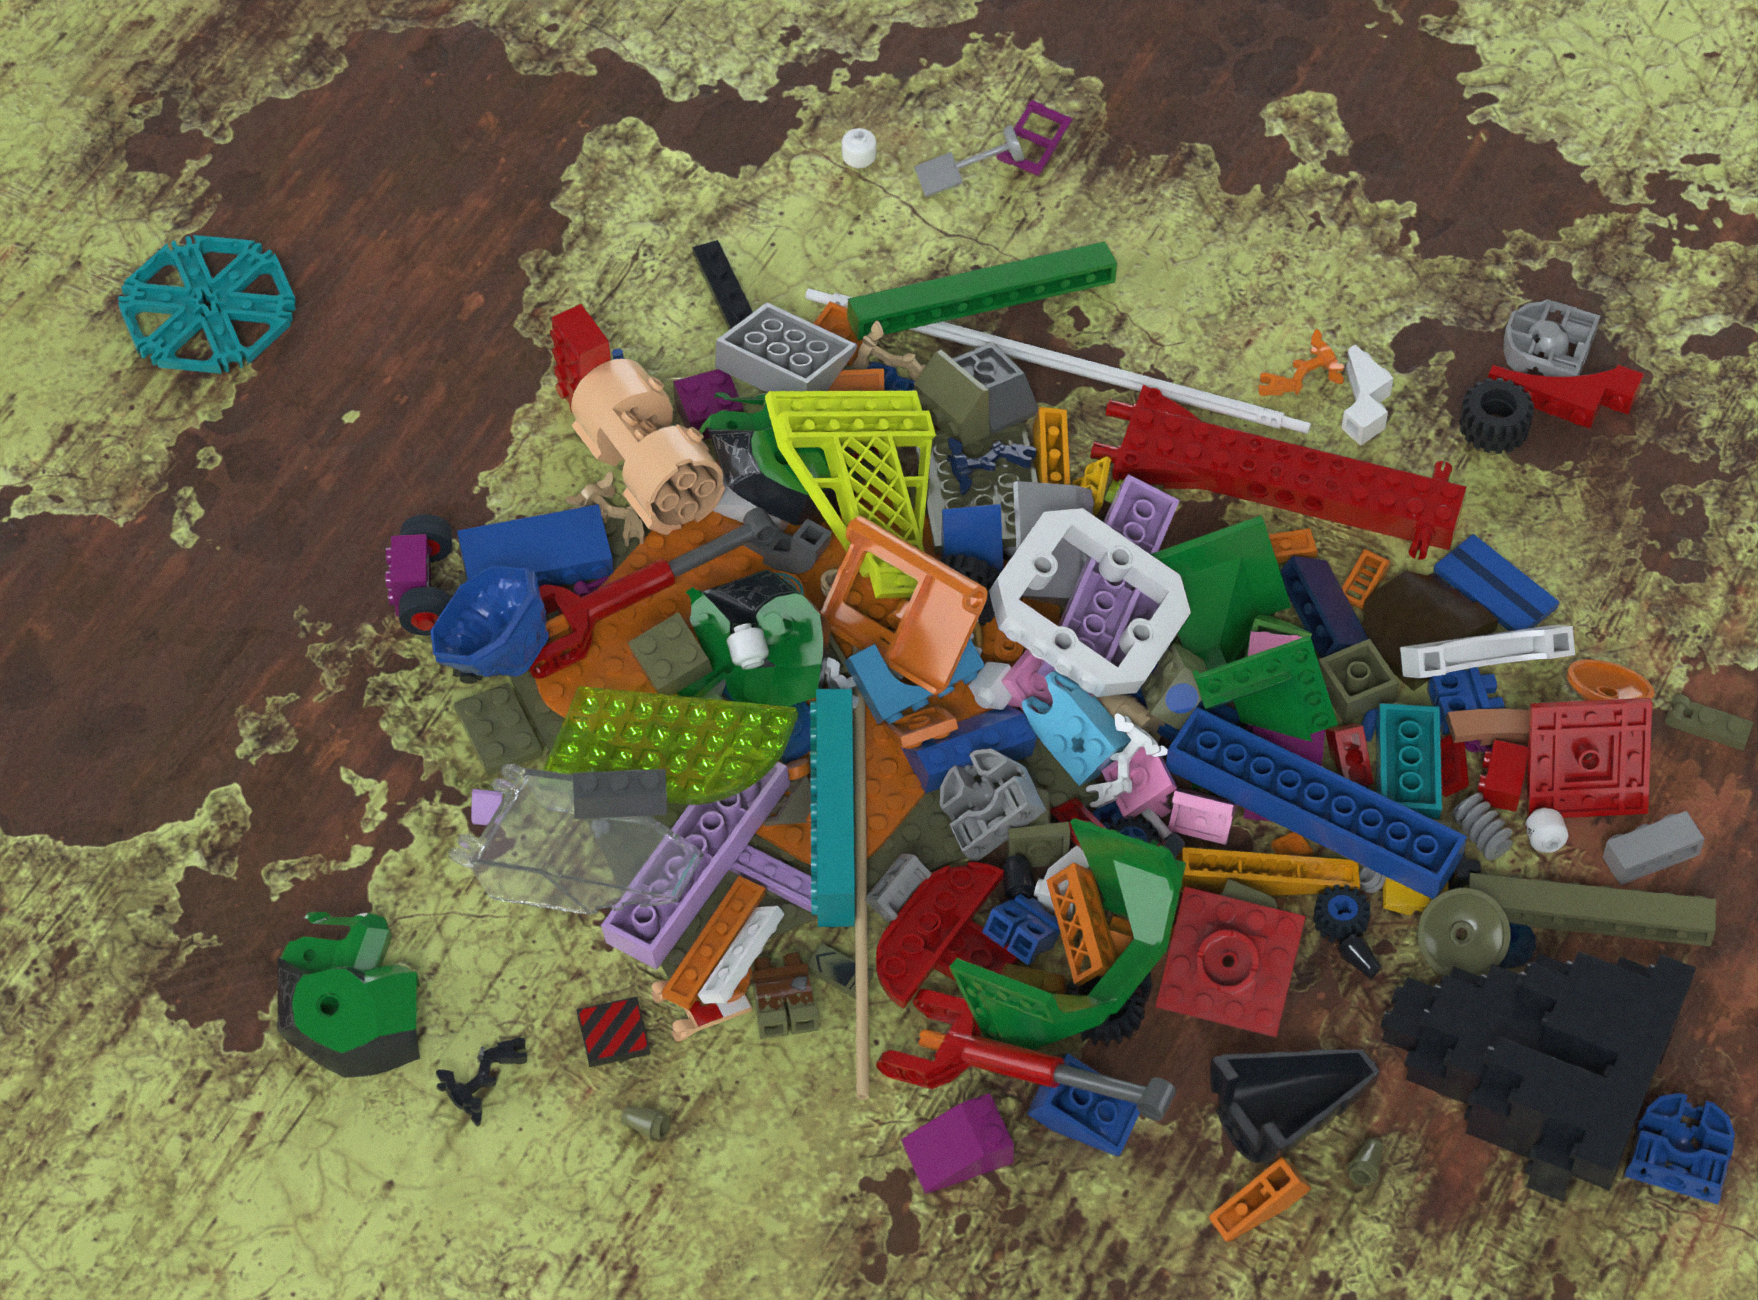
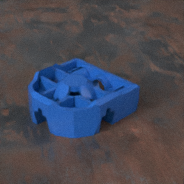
[1625,1093,1735,1205]

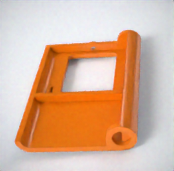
[820,516,988,695]

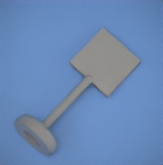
[914,125,1025,197]

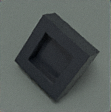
[1448,852,1481,890]

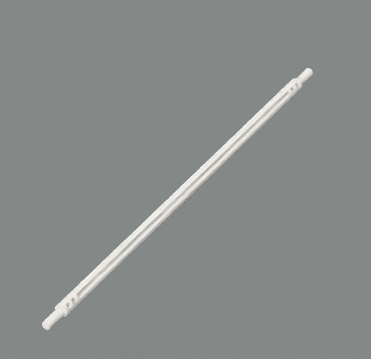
[805,288,1311,434]

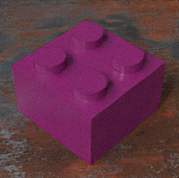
[673,369,744,440]

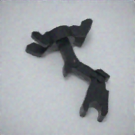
[436,1038,527,1126]

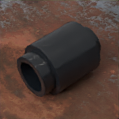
[1002,855,1035,900]

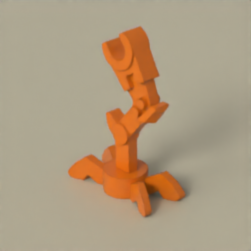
[1259,329,1344,396]

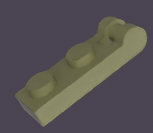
[1665,694,1754,751]

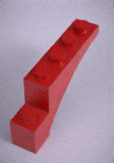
[1488,365,1644,429]

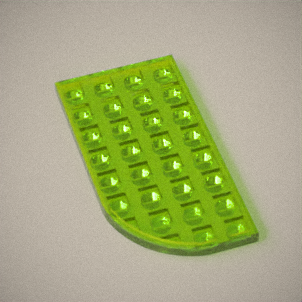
[538,686,798,805]

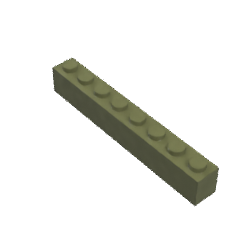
[1467,873,1716,946]

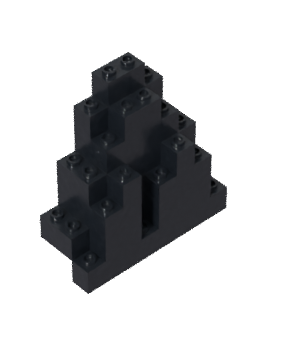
[1380,951,1696,1202]

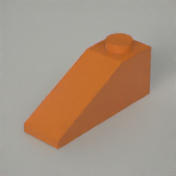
[1208,1157,1312,1242]

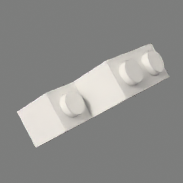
[1341,345,1393,446]

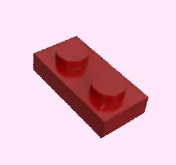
[1440,735,1469,797]

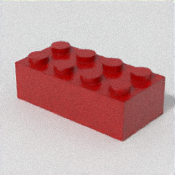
[550,304,611,414]

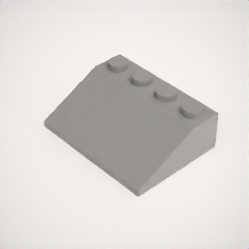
[715,302,857,392]
[1013,481,1094,607]

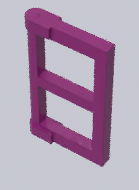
[996,100,1073,176]

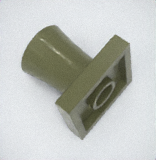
[1006,789,1070,867]

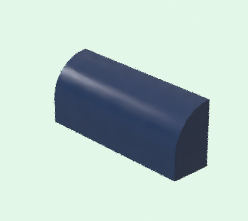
[1280,556,1369,658]

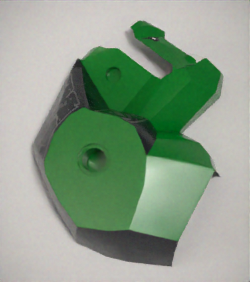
[699,392,857,526]
[677,569,830,713]
[277,912,421,1078]

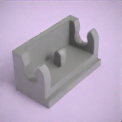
[864,854,932,922]

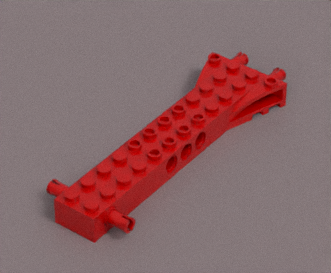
[1090,384,1467,560]

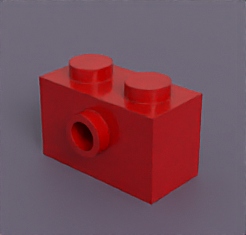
[1477,740,1528,812]

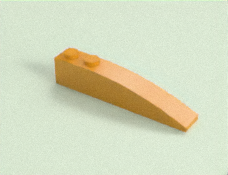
[1176,847,1360,896]

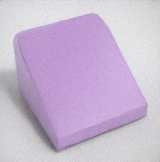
[471,789,505,827]

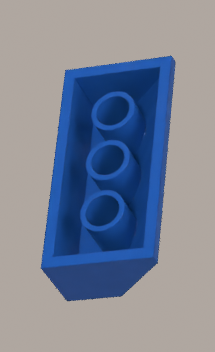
[900,705,1037,794]

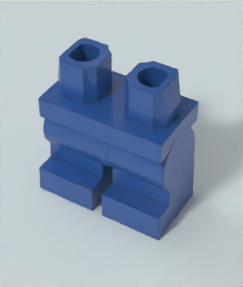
[1427,667,1505,735]
[982,894,1060,965]

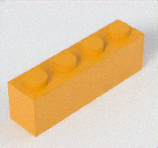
[1032,407,1070,485]

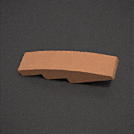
[1446,708,1529,746]

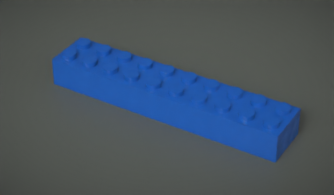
[1166,707,1467,899]

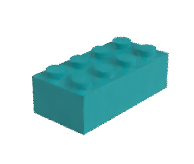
[1375,703,1442,819]

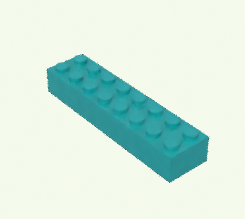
[810,689,855,927]

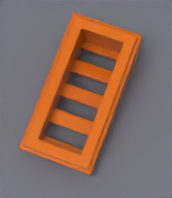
[1342,549,1390,610]

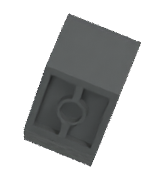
[952,342,1039,434]

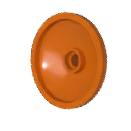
[1567,659,1655,701]

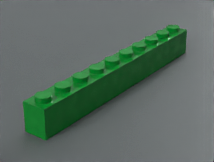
[847,241,1117,341]

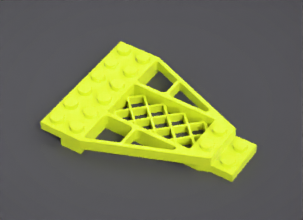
[764,391,936,599]

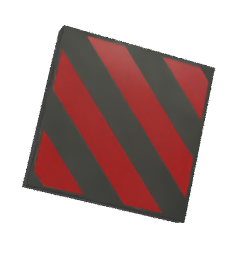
[576,997,650,1067]

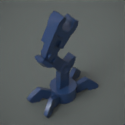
[946,437,1037,495]

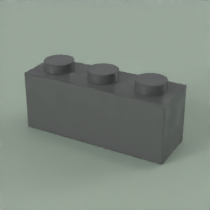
[573,769,667,819]

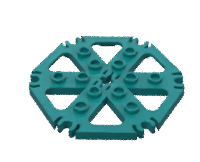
[118,235,296,374]

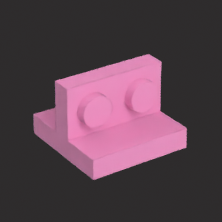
[1001,649,1063,717]
[1101,747,1178,820]
[1168,788,1238,845]

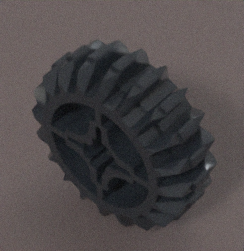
[1063,968,1146,1047]

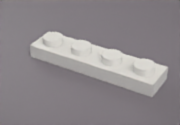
[698,906,785,1004]

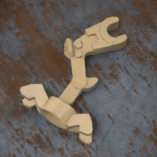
[852,321,926,381]
[566,471,645,546]

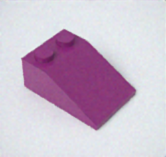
[901,1093,1014,1194]

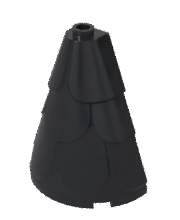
[1210,1050,1380,1165]

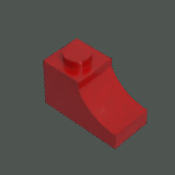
[1325,723,1374,786]

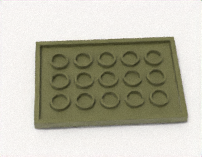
[914,422,1038,555]

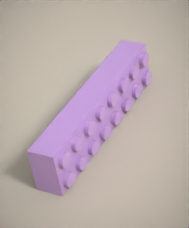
[1037,474,1180,697]
[601,741,790,970]

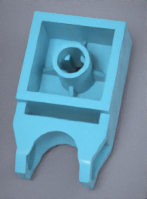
[1021,670,1131,786]

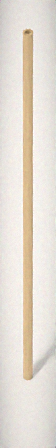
[853,645,869,1100]

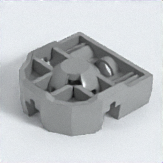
[1503,299,1600,377]
[940,748,1046,862]

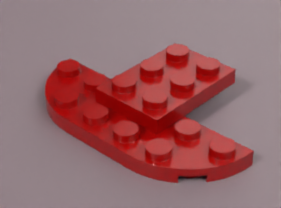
[876,862,1020,1009]

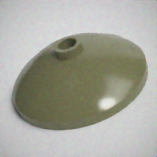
[1417,888,1511,977]

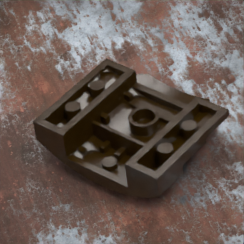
[1361,571,1498,691]

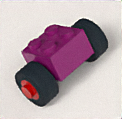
[385,514,452,636]

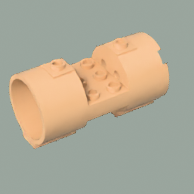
[571,359,725,536]

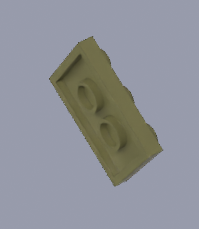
[454,683,543,776]

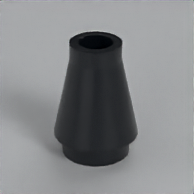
[1337,933,1383,979]

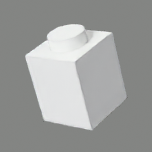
[968,662,1012,710]

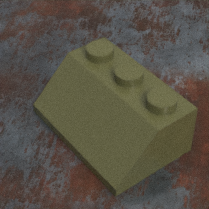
[914,350,990,447]

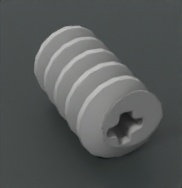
[1452,793,1513,860]

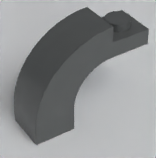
[743,519,832,574]

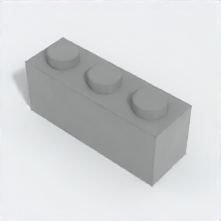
[1603,811,1705,886]

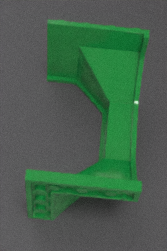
[1150,515,1338,742]
[949,818,1186,1050]

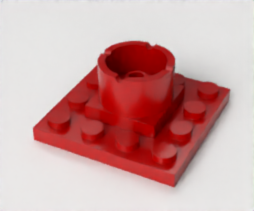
[1527,698,1652,818]
[1155,887,1306,1037]

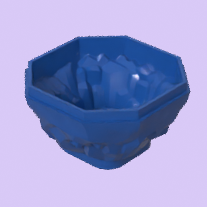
[430,565,549,677]

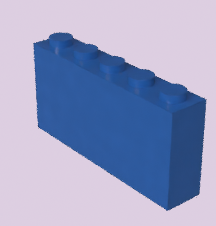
[457,504,613,587]

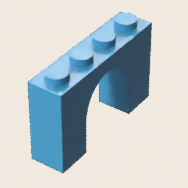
[844,639,985,725]

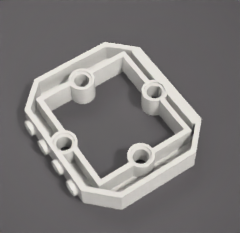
[989,508,1191,697]

